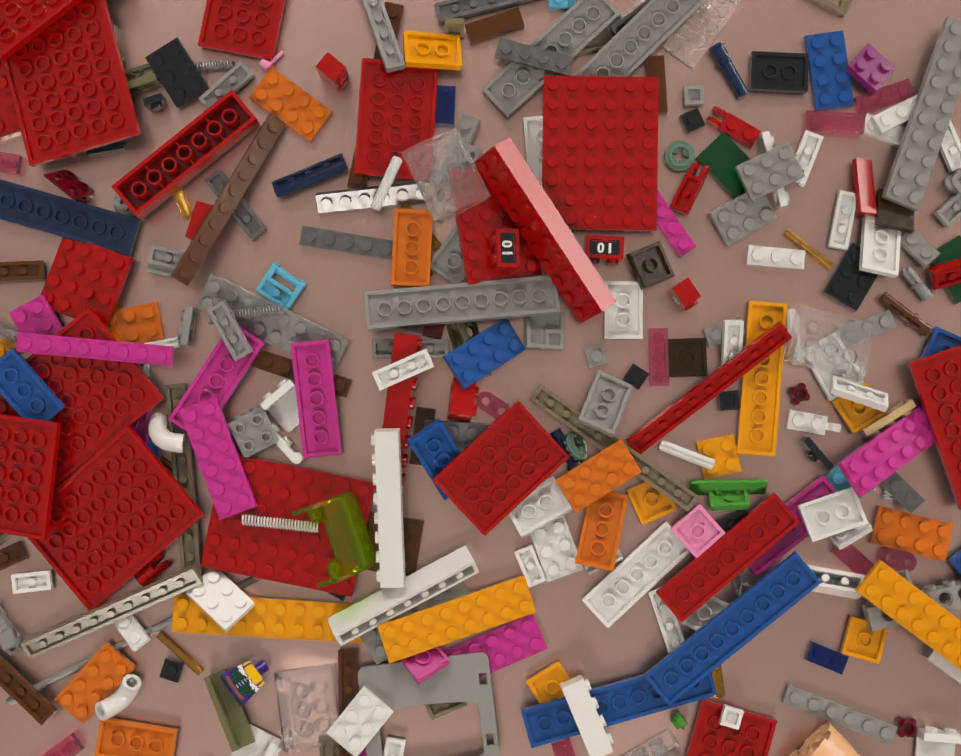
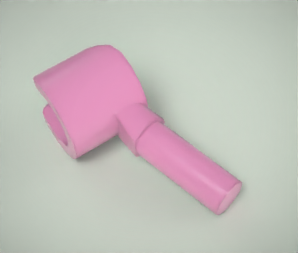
[259,50,284,71]

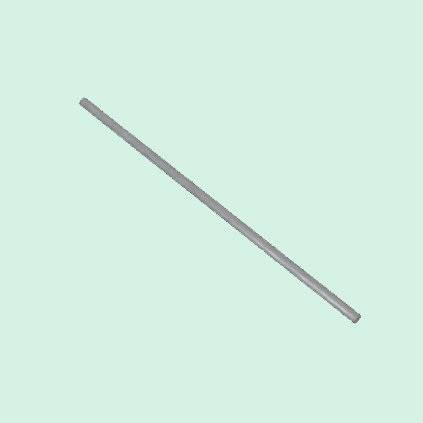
[6,577,262,706]

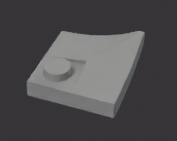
[523,311,565,350]

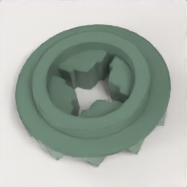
[665,141,695,171]
[564,432,588,461]

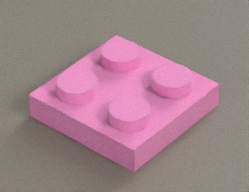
[670,503,725,559]

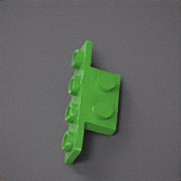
[689,479,768,511]

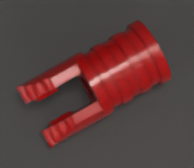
[134,552,171,587]

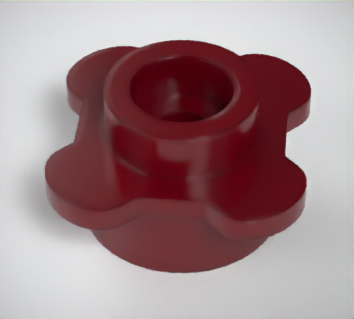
[788,383,810,405]
[897,718,917,738]

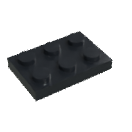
[145,37,210,108]
[749,51,809,93]
[822,243,878,312]

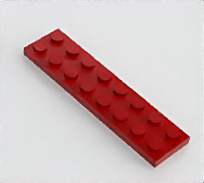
[656,492,800,623]

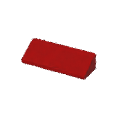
[928,258,961,290]

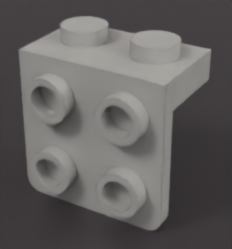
[228,405,279,457]

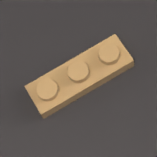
[859,400,916,438]

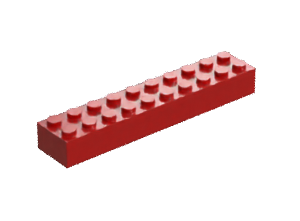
[474,137,616,323]

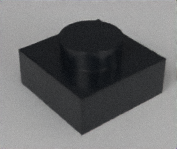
[143,93,168,111]
[679,108,705,134]
[622,363,649,390]
[718,390,740,411]
[159,657,185,683]

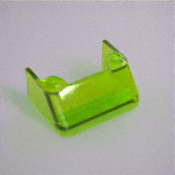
[292,492,376,588]

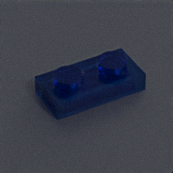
[435,85,456,126]
[804,641,849,675]

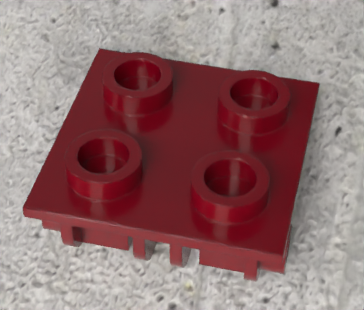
[43,169,94,203]

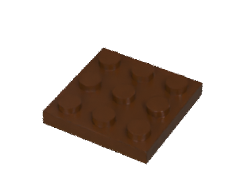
[358,511,424,576]

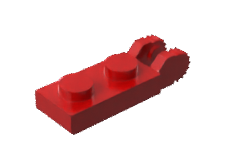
[706,106,761,149]
[670,161,710,215]

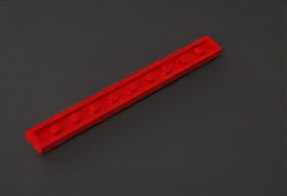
[626,321,792,454]

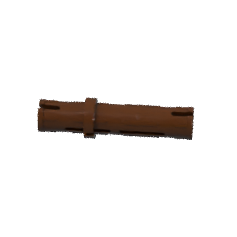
[878,292,933,336]

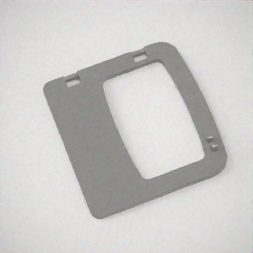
[358,652,500,756]

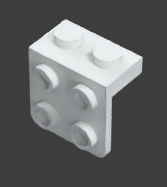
[260,379,300,432]
[231,724,282,756]
[915,726,961,756]

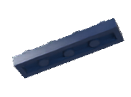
[272,153,348,198]

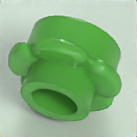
[671,711,688,730]

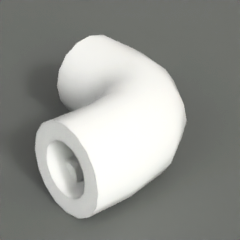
[148,413,186,453]
[95,674,141,721]

